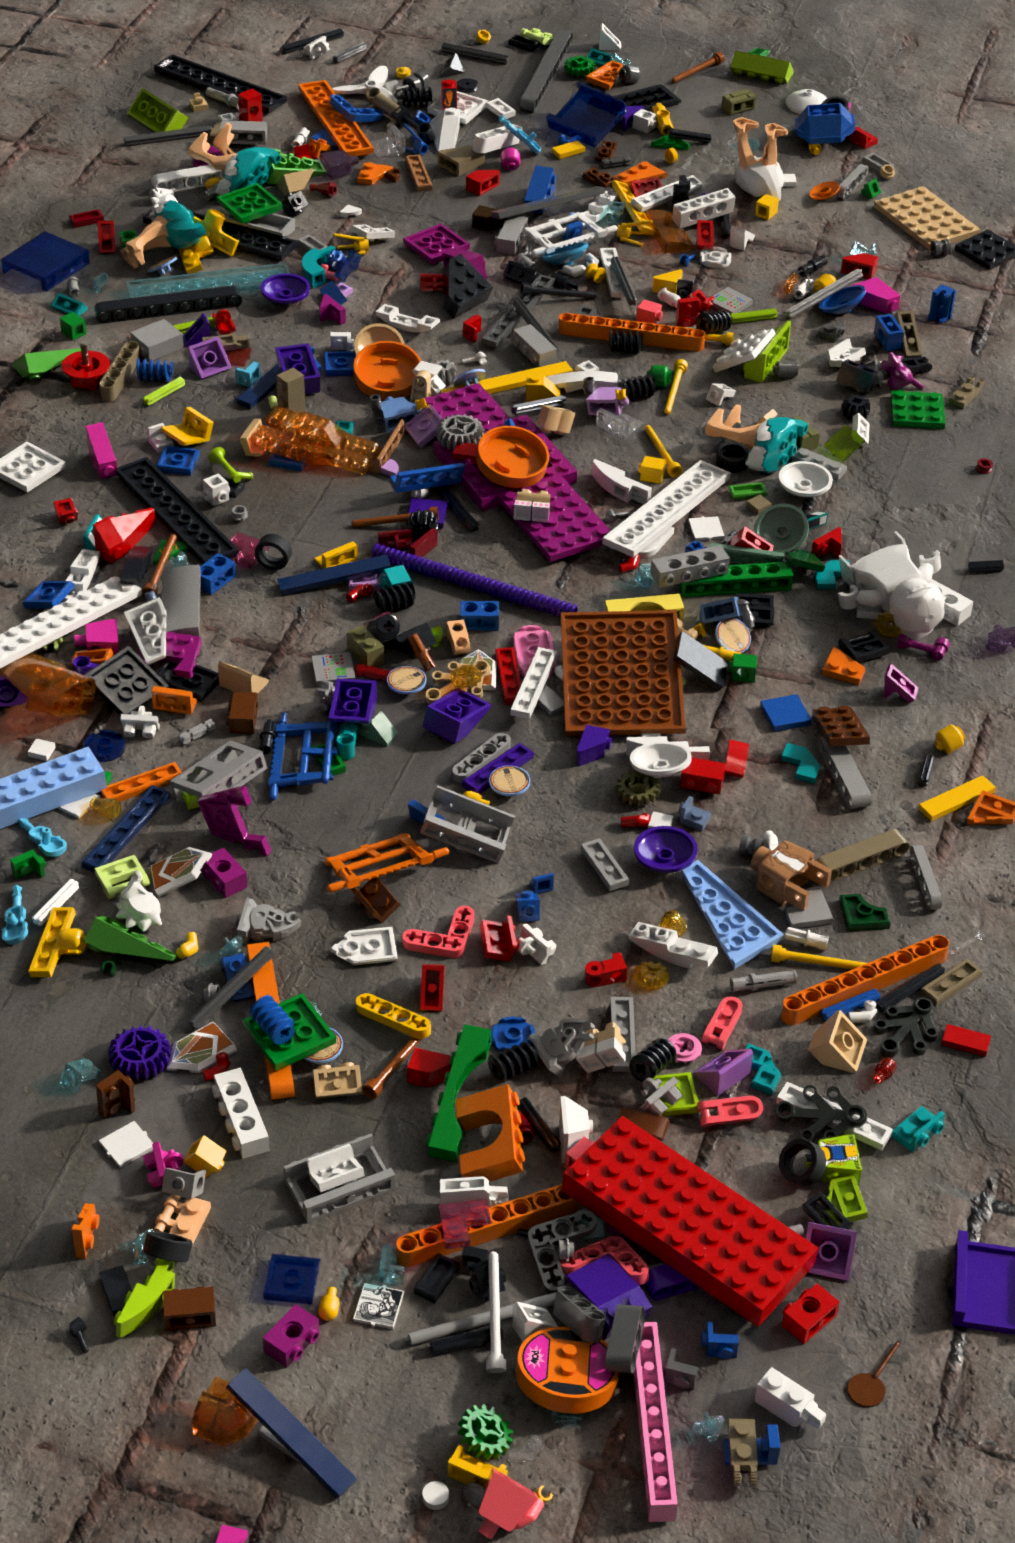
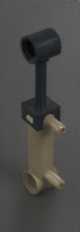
[366,87,435,144]

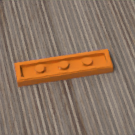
[100,762,182,806]

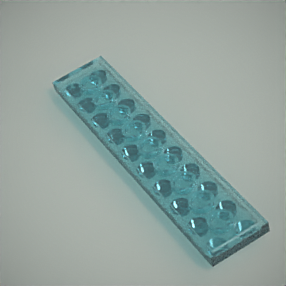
[126,263,291,298]

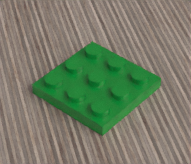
[217,183,283,224]
[891,390,945,429]
[242,993,337,1071]

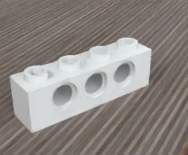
[672,188,736,229]
[929,579,973,626]
[211,1067,270,1159]

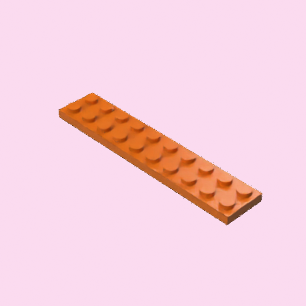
[298,80,374,158]

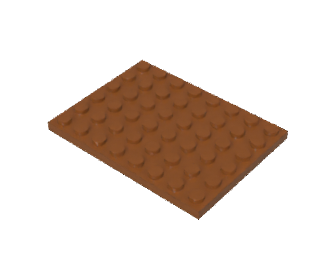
[561,610,686,736]

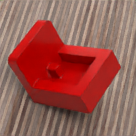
[687,289,715,313]
[53,498,78,524]

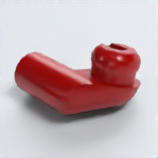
[620,813,651,828]
[202,1052,230,1081]

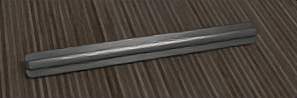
[124,125,212,146]

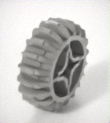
[436,414,484,450]

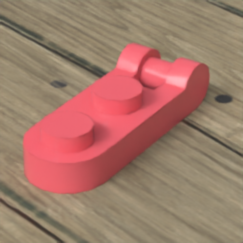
[701,997,743,1050]
[697,1096,763,1127]

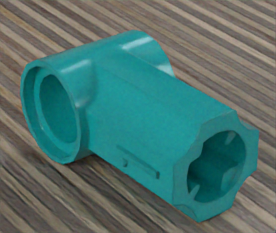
[337,722,358,760]

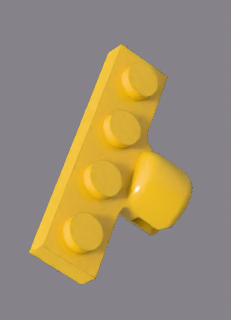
[192,209,239,256]
[178,236,213,276]
[28,907,86,977]

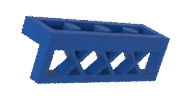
[389,463,465,493]

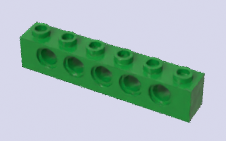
[678,562,793,597]

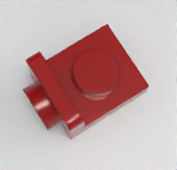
[462,314,482,342]

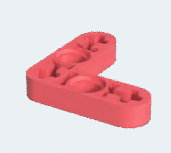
[402,906,474,958]
[560,1236,649,1285]

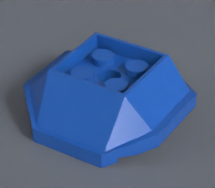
[795,103,855,144]

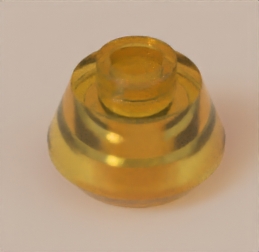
[659,910,687,938]

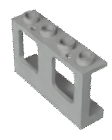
[170,740,267,799]
[420,785,515,863]
[284,1134,395,1223]

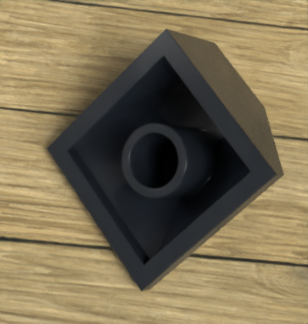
[381,622,437,654]

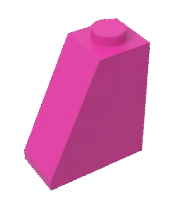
[851,277,901,314]
[86,422,117,479]

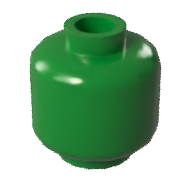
[646,365,672,388]

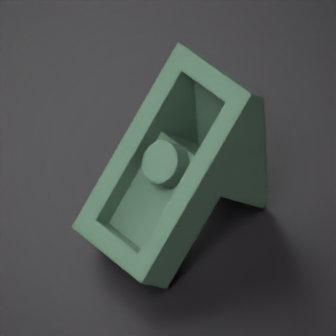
[355,711,398,747]

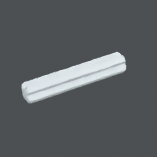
[32,879,79,926]

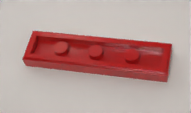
[495,647,522,705]

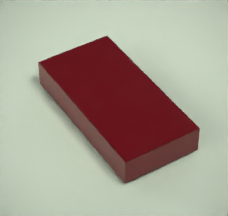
[69,209,104,228]
[410,528,438,557]

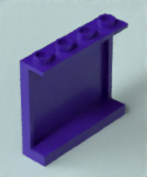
[952,1230,1015,1335]

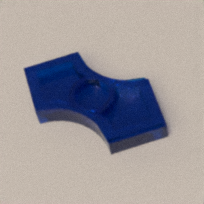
[334,250,362,282]

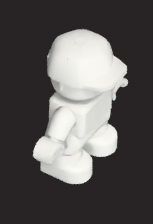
[838,531,944,639]

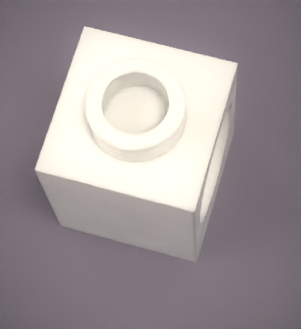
[633,109,657,133]

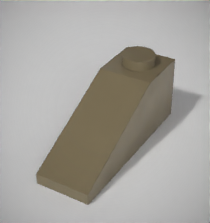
[894,310,923,358]

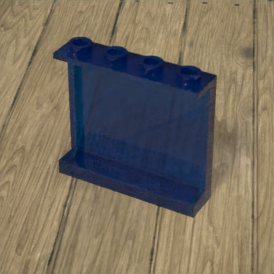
[546,82,627,148]
[1,231,90,292]

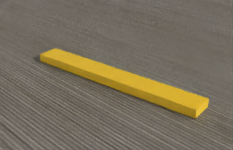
[441,361,573,394]

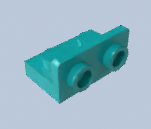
[891,1106,945,1153]

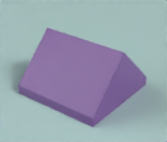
[187,336,232,379]
[693,1049,753,1096]
[806,1222,857,1281]

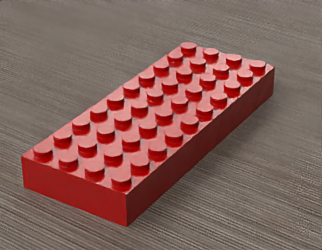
[561,1116,819,1327]

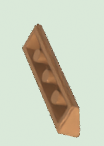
[368,419,404,474]

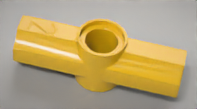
[652,103,674,136]

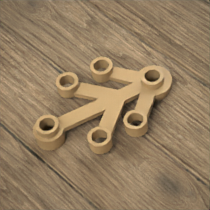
[426,660,491,705]

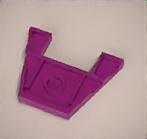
[136,632,202,678]
[198,786,272,856]

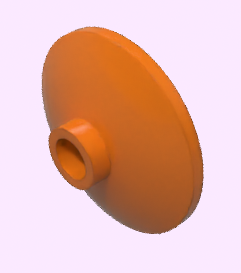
[809,181,840,200]

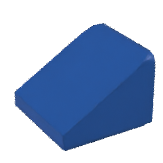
[413,110,431,125]
[529,873,554,894]

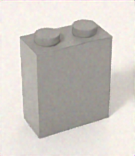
[130,319,184,361]

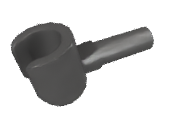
[605,509,629,524]

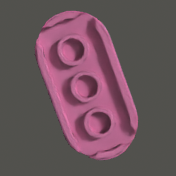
[513,625,556,679]

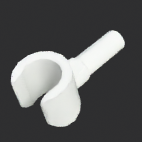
[462,352,487,365]

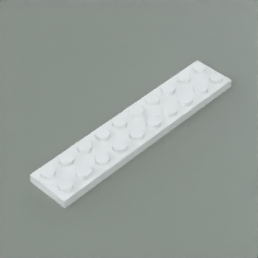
[602,460,731,557]
[0,576,142,668]

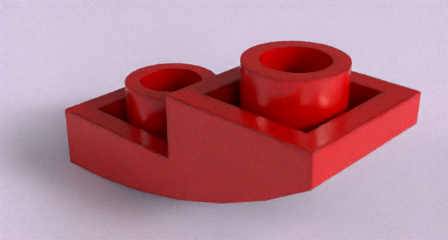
[452,443,478,464]
[725,739,749,778]

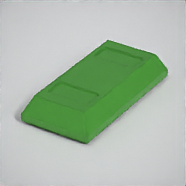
[728,482,768,500]

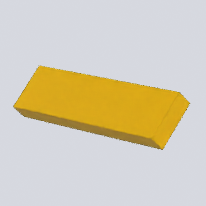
[919,775,996,821]

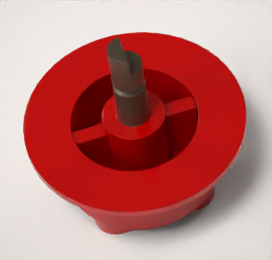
[62,344,110,390]

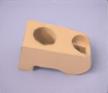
[446,619,470,655]

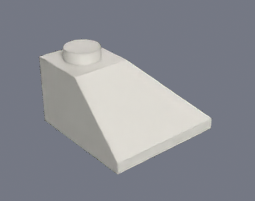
[559,1096,593,1163]

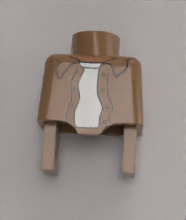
[750,840,832,911]

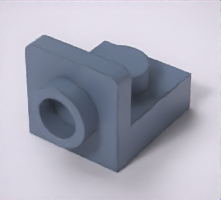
[678,796,711,831]

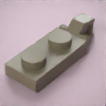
[202,334,250,351]

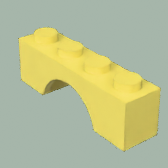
[604,594,684,622]

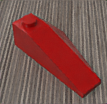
[93,508,156,564]

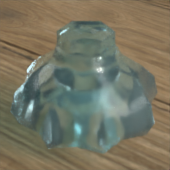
[170,551,190,569]
[219,935,243,957]
[693,1412,725,1442]

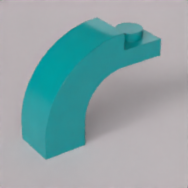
[302,245,336,289]

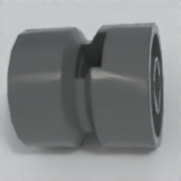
[402,70,430,92]

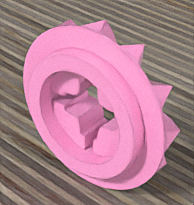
[668,1033,702,1065]

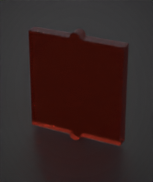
[225,348,252,366]

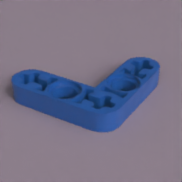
[329,94,384,122]

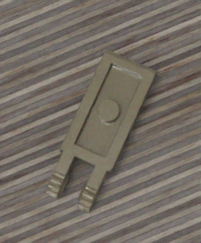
[948,375,985,409]
[728,1419,758,1487]

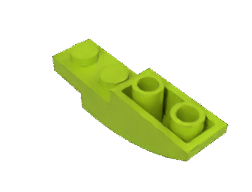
[113,1258,175,1338]

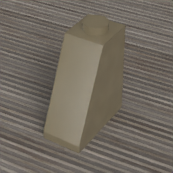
[438,145,485,176]

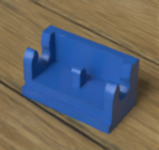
[928,284,956,324]

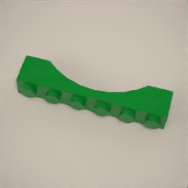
[426,1024,492,1162]

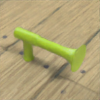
[208,447,253,483]

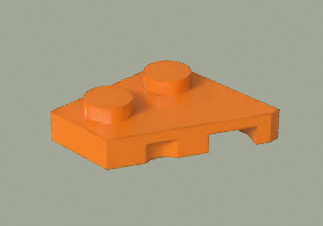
[357,162,393,185]
[822,647,865,685]
[967,790,1015,824]
[72,1203,100,1259]

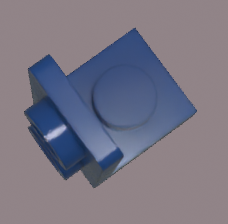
[220,953,254,1001]
[723,1425,780,1465]

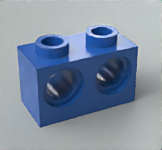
[200,553,236,595]
[460,601,499,631]

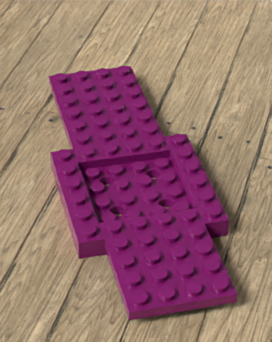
[421,383,610,562]

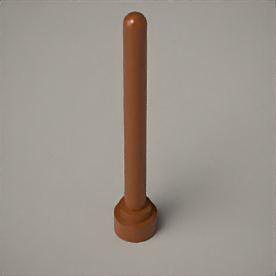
[671,52,725,83]
[351,506,439,527]
[142,534,177,597]
[362,1025,432,1099]

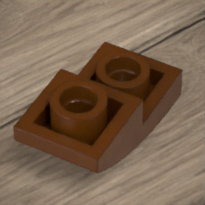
[595,140,617,160]
[582,167,616,188]
[618,1108,670,1141]

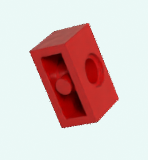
[238,89,263,122]
[782,1283,840,1344]

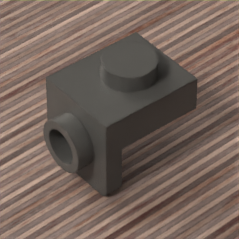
[662,1348,698,1390]

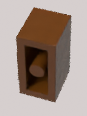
[226,692,258,734]
[163,1286,216,1331]

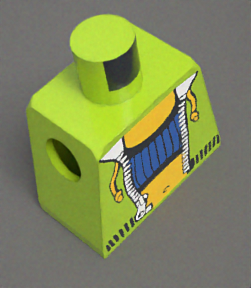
[804,1134,862,1185]

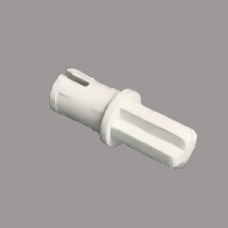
[291,127,310,148]
[785,927,829,950]

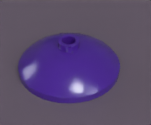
[261,273,310,305]
[634,826,698,873]

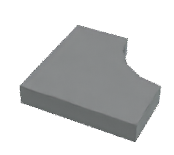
[785,888,833,929]

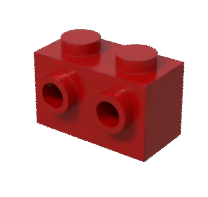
[680,757,726,794]

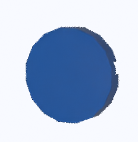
[491,1016,536,1052]

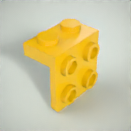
[162,407,214,446]

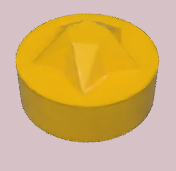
[476,30,491,44]
[396,67,411,79]
[664,148,678,164]

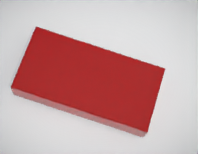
[941,1024,991,1057]

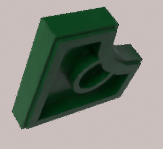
[784,549,825,572]
[839,894,891,931]

